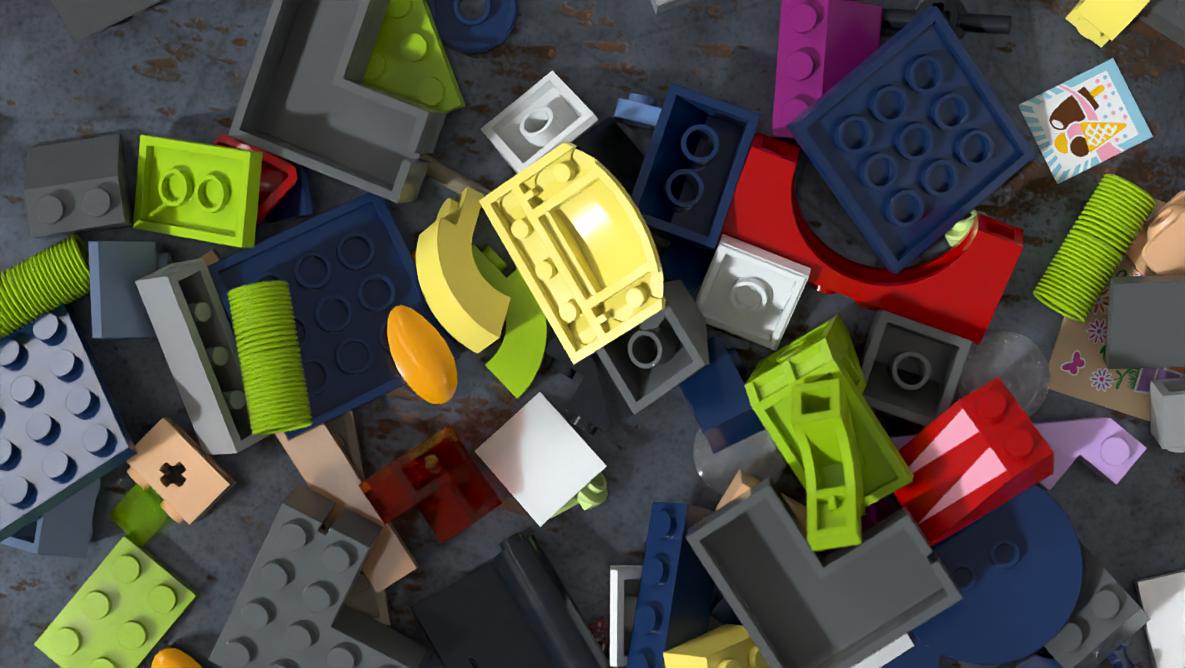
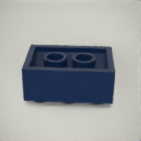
[631,83,761,255]

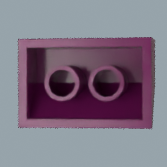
[771,0,883,144]

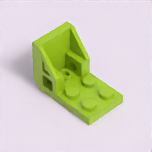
[744,314,914,507]

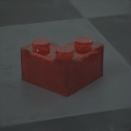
[358,425,502,543]

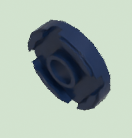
[426,0,519,55]

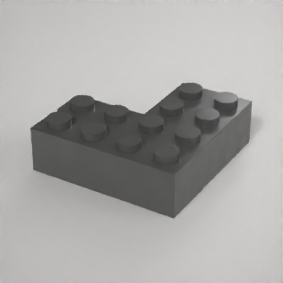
[228,0,447,203]
[686,477,963,668]
[208,483,429,668]

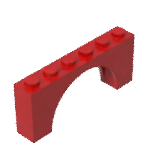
[715,132,1024,345]

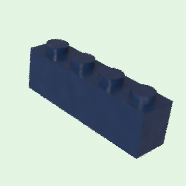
[626,502,715,668]

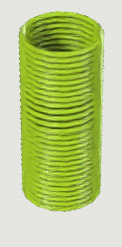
[1032,173,1157,323]
[0,234,90,340]
[227,281,313,435]

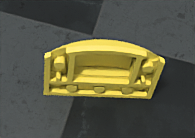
[479,141,666,364]

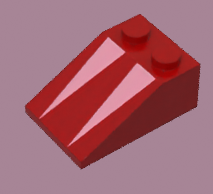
[893,377,1054,547]

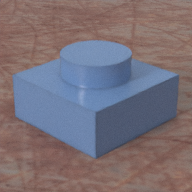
[614,93,662,131]

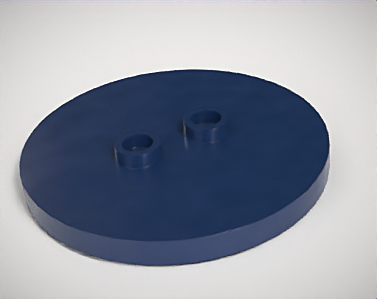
[911,485,1083,665]

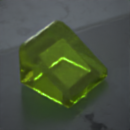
[109,483,172,548]

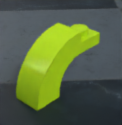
[472,244,548,399]
[792,378,865,551]

